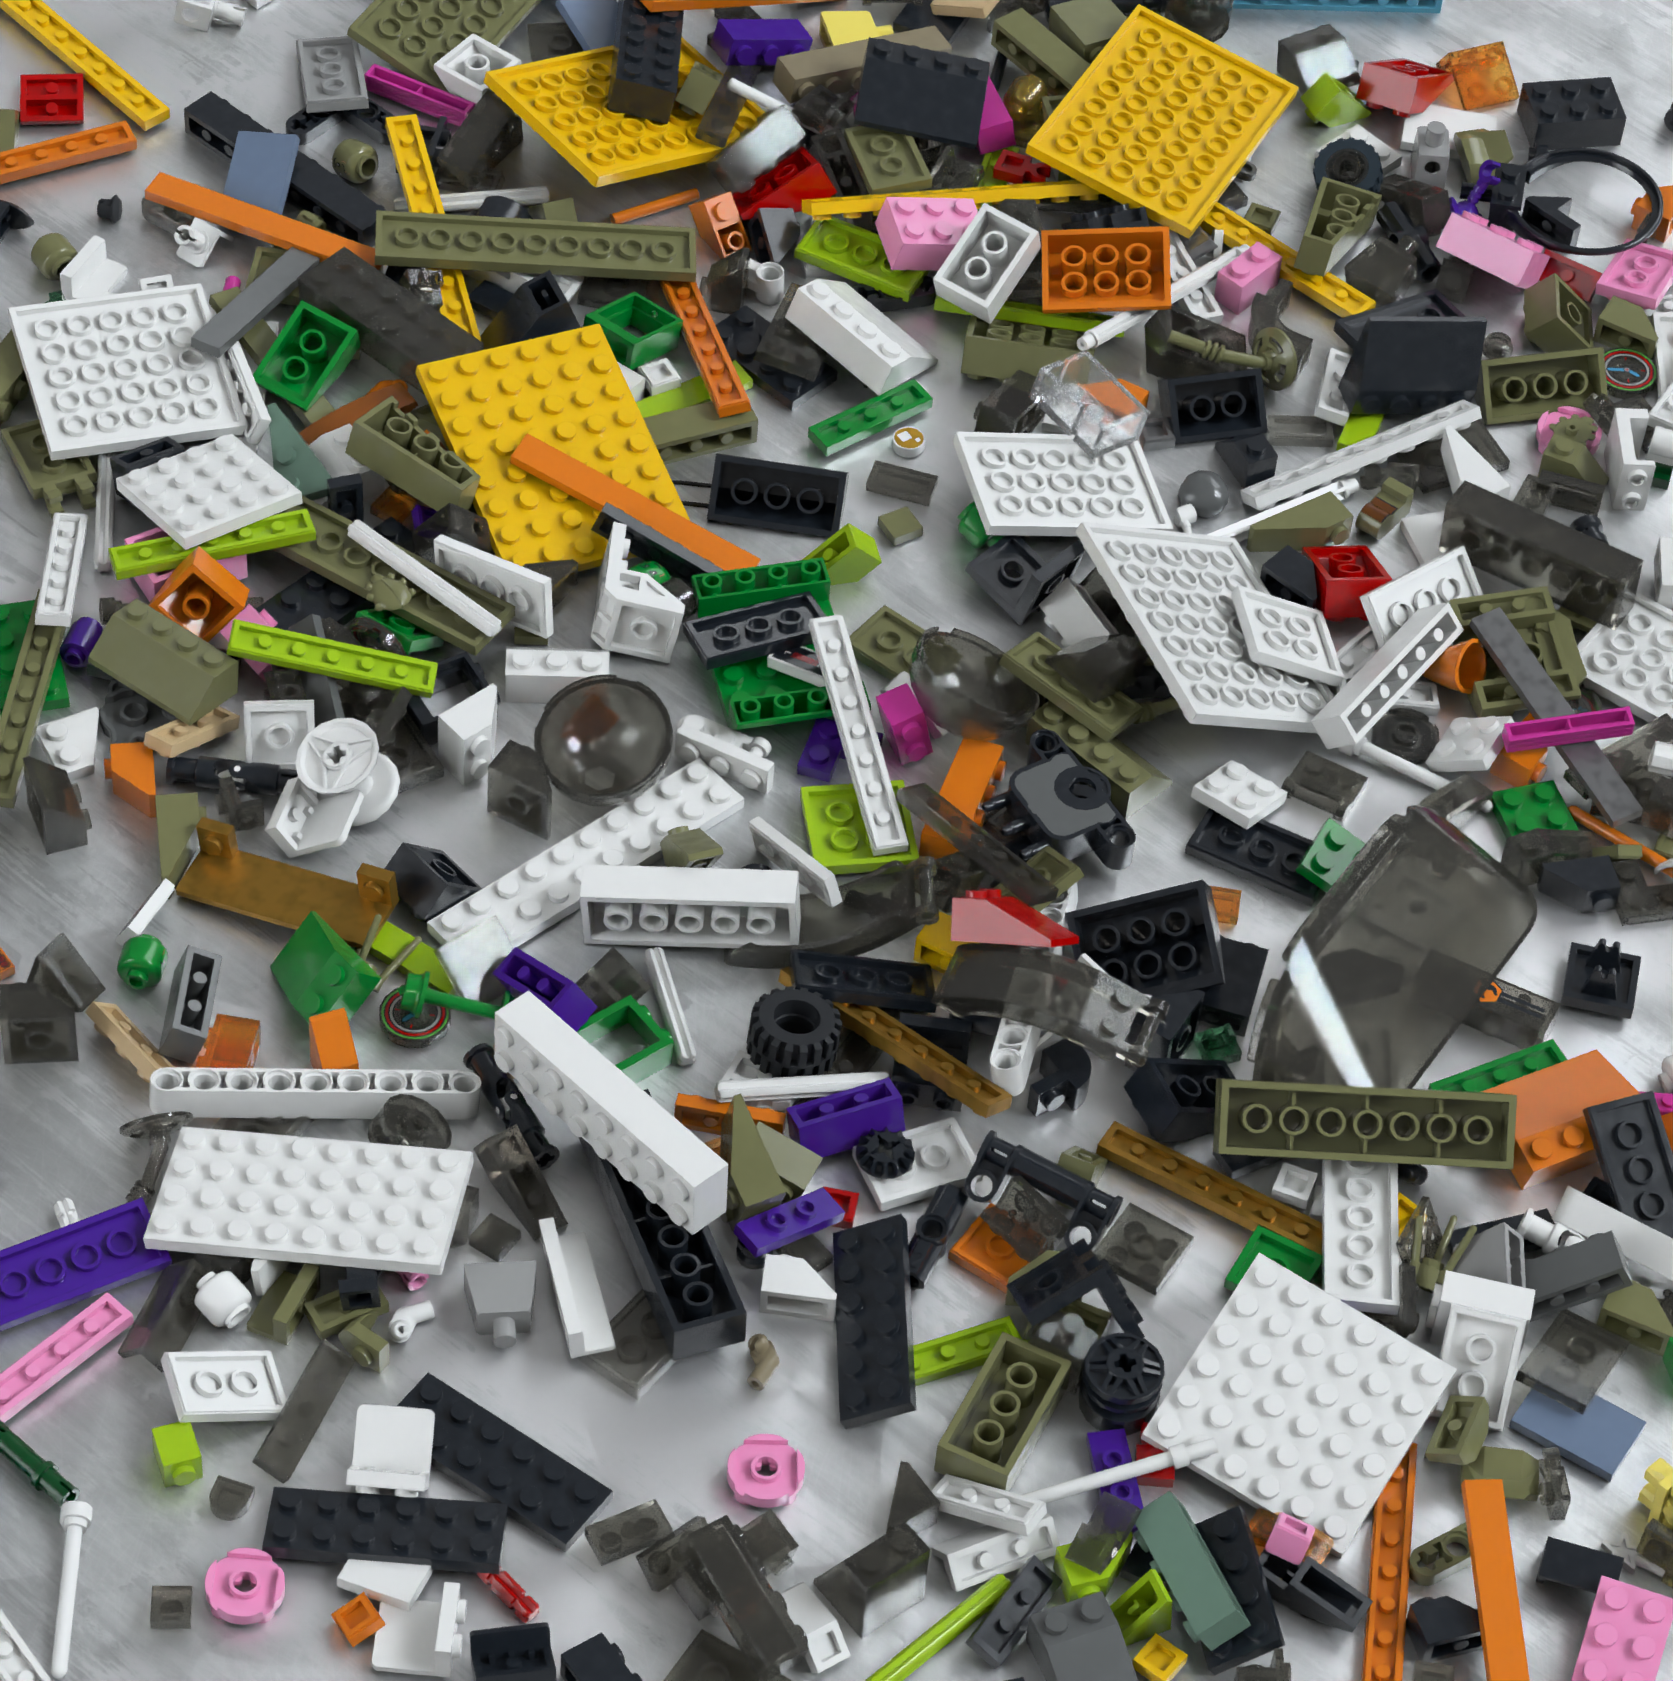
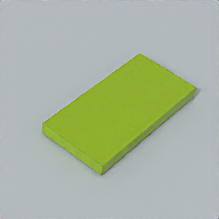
[794,216,930,303]

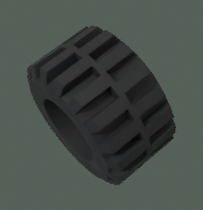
[746,986,842,1078]

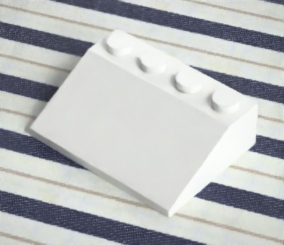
[785,278,938,396]

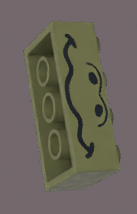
[934,1332,1072,1492]

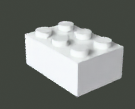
[933,203,1041,324]

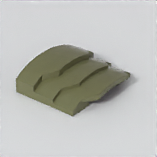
[1449,586,1587,717]

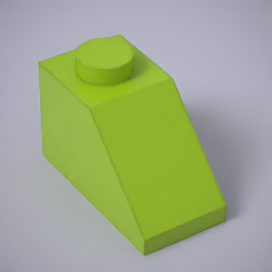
[1300,72,1372,128]
[802,523,882,585]
[1053,1530,1133,1603]

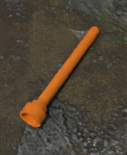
[1568,805,1673,878]

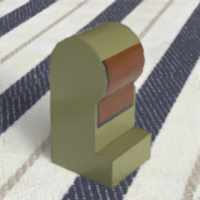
[1355,476,1414,540]

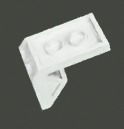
[591,522,685,663]

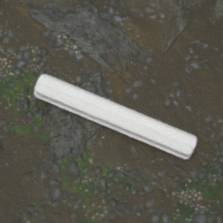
[644,947,696,1066]

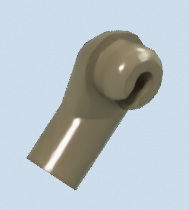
[747,1334,780,1391]

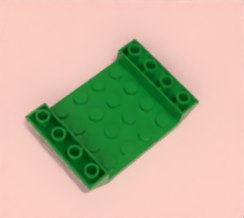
[691,557,871,730]

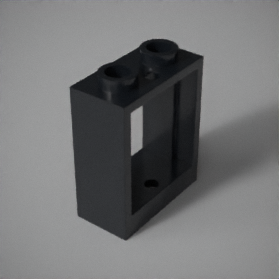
[392,651,501,748]

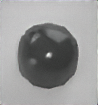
[1177,470,1229,518]

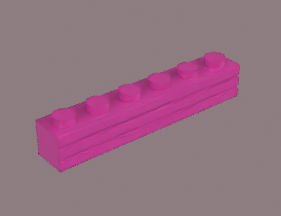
[364,64,475,129]
[1502,706,1635,753]

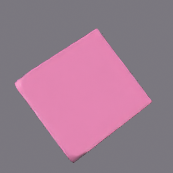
[1265,1512,1315,1565]

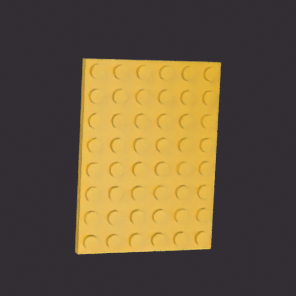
[1025,4,1299,239]
[483,37,788,187]
[415,324,690,578]

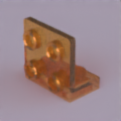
[1436,41,1519,111]

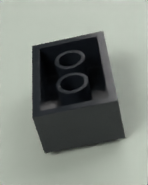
[1517,77,1627,150]

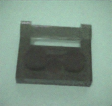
[1281,751,1368,823]

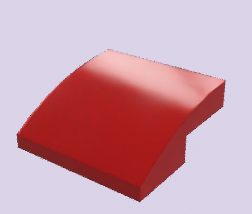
[20,73,84,125]

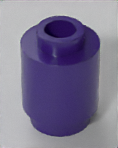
[59,617,103,668]

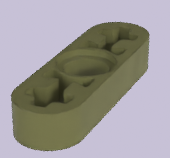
[1409,1522,1472,1586]

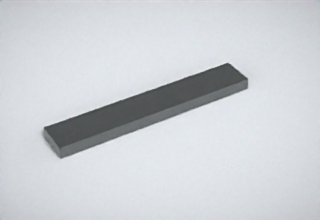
[191,247,320,358]

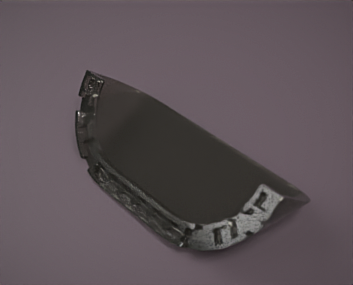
[1247,805,1537,1089]

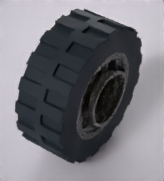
[1313,137,1383,194]

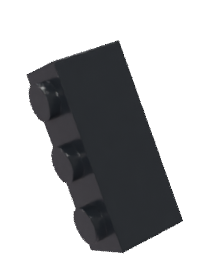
[1157,368,1268,444]

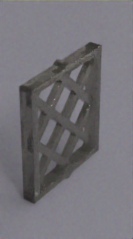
[1396,1196,1442,1287]

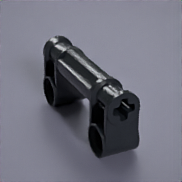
[965,1130,1124,1252]

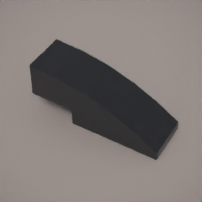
[1259,1549,1373,1632]

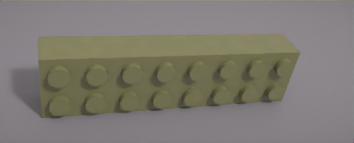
[1213,1078,1517,1169]

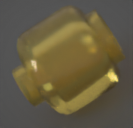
[1003,74,1049,121]

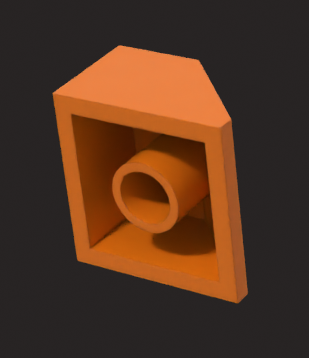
[148,546,250,642]

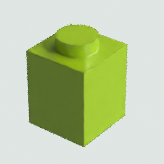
[151,1422,203,1488]

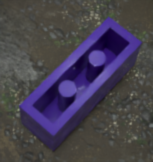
[710,19,813,66]
[492,947,598,1032]
[786,1077,906,1157]

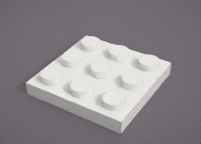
[1231,585,1344,687]

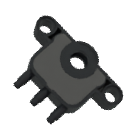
[982,729,1136,870]

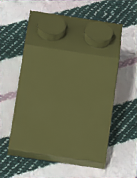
[720,1093,786,1231]

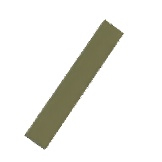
[209,286,335,427]

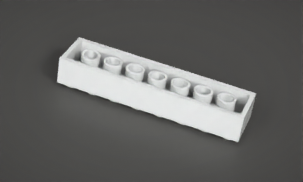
[494,990,728,1235]

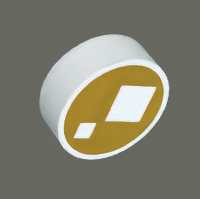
[892,426,925,458]

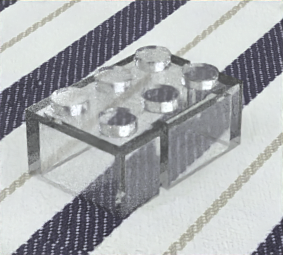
[1029,350,1150,459]

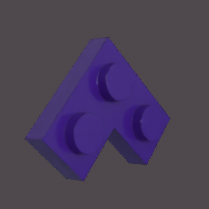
[797,718,883,783]

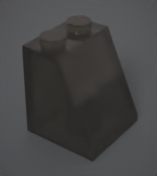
[813,1522,930,1639]

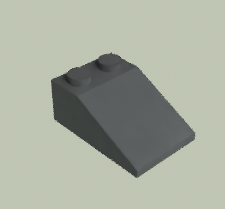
[1026,1591,1138,1681]

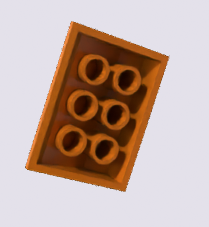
[1041,226,1171,314]
[1482,1049,1640,1190]

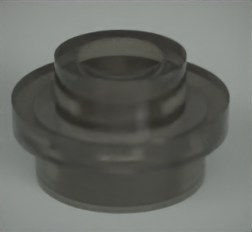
[1482,332,1513,359]

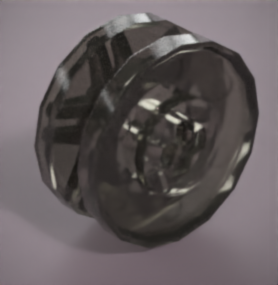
[368,1094,452,1149]

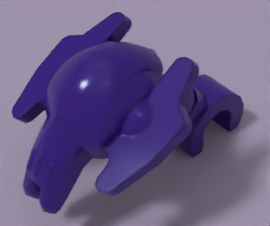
[1449,160,1501,217]

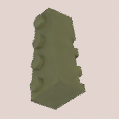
[1294,177,1382,277]
[345,395,481,521]

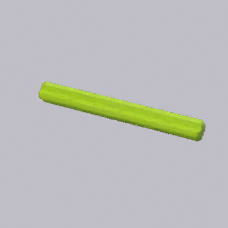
[865,1574,1010,1681]

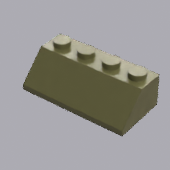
[1474,347,1609,425]
[88,599,238,726]
[1025,701,1172,820]

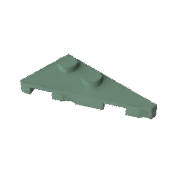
[267,403,332,501]

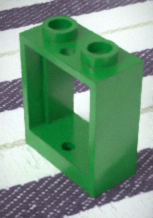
[583,291,683,370]
[577,995,674,1084]

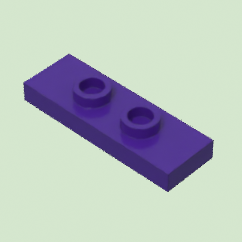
[733,1187,845,1258]
[1086,1429,1144,1535]

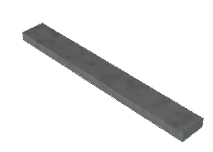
[1470,607,1643,828]

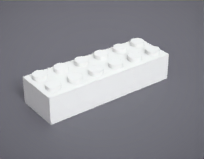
[579,864,801,950]

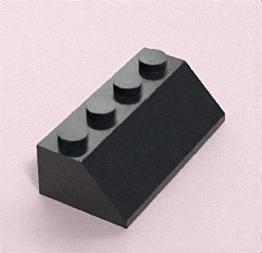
[707,453,849,537]

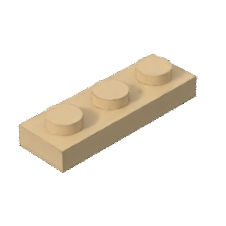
[144,706,240,758]
[85,1001,174,1083]

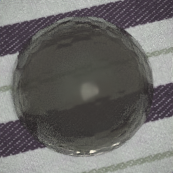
[909,626,1040,741]
[534,674,674,807]

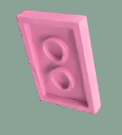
[1595,238,1673,310]
[1571,1575,1673,1681]

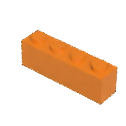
[919,735,1007,867]

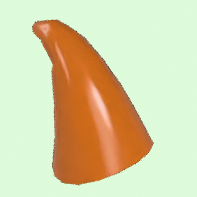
[1422,638,1487,694]

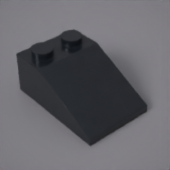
[1123,1057,1236,1142]

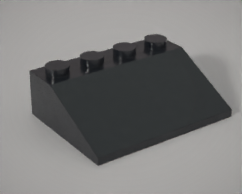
[854,37,990,149]
[1338,316,1487,414]
[1065,879,1225,997]

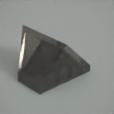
[16,933,106,1012]

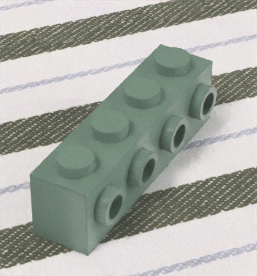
[1131,1491,1251,1651]

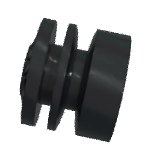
[1079,1333,1165,1436]

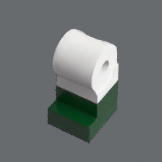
[1645,426,1673,490]

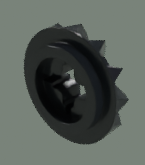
[855,1126,915,1179]

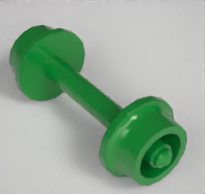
[397,971,516,1020]

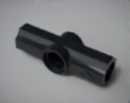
[1376,201,1442,284]
[908,1184,969,1291]

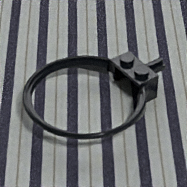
[1460,148,1664,256]

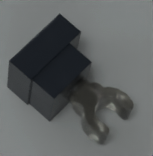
[338,1267,381,1311]

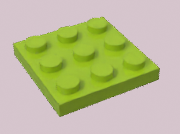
[800,780,920,875]

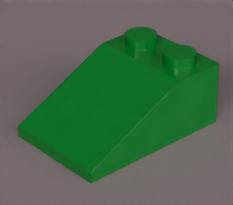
[253,300,361,412]
[270,911,381,1023]

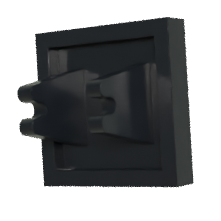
[1560,938,1641,1019]

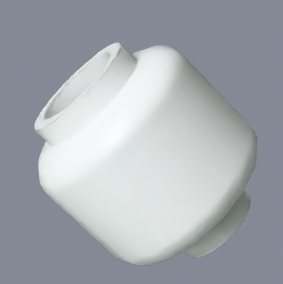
[194,1271,251,1328]

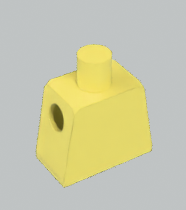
[819,11,894,48]

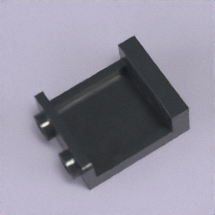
[1199,935,1269,1037]
[891,1012,972,1112]

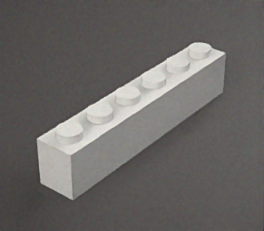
[1311,602,1464,749]

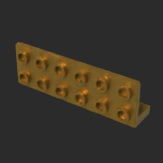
[176,817,399,949]

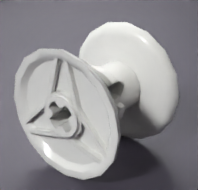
[295,718,400,826]

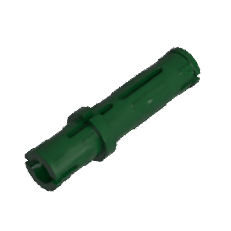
[0,1420,80,1508]

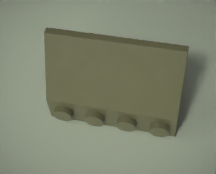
[961,316,1095,394]

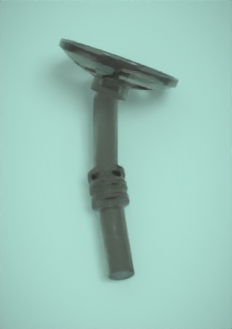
[119,1111,194,1206]

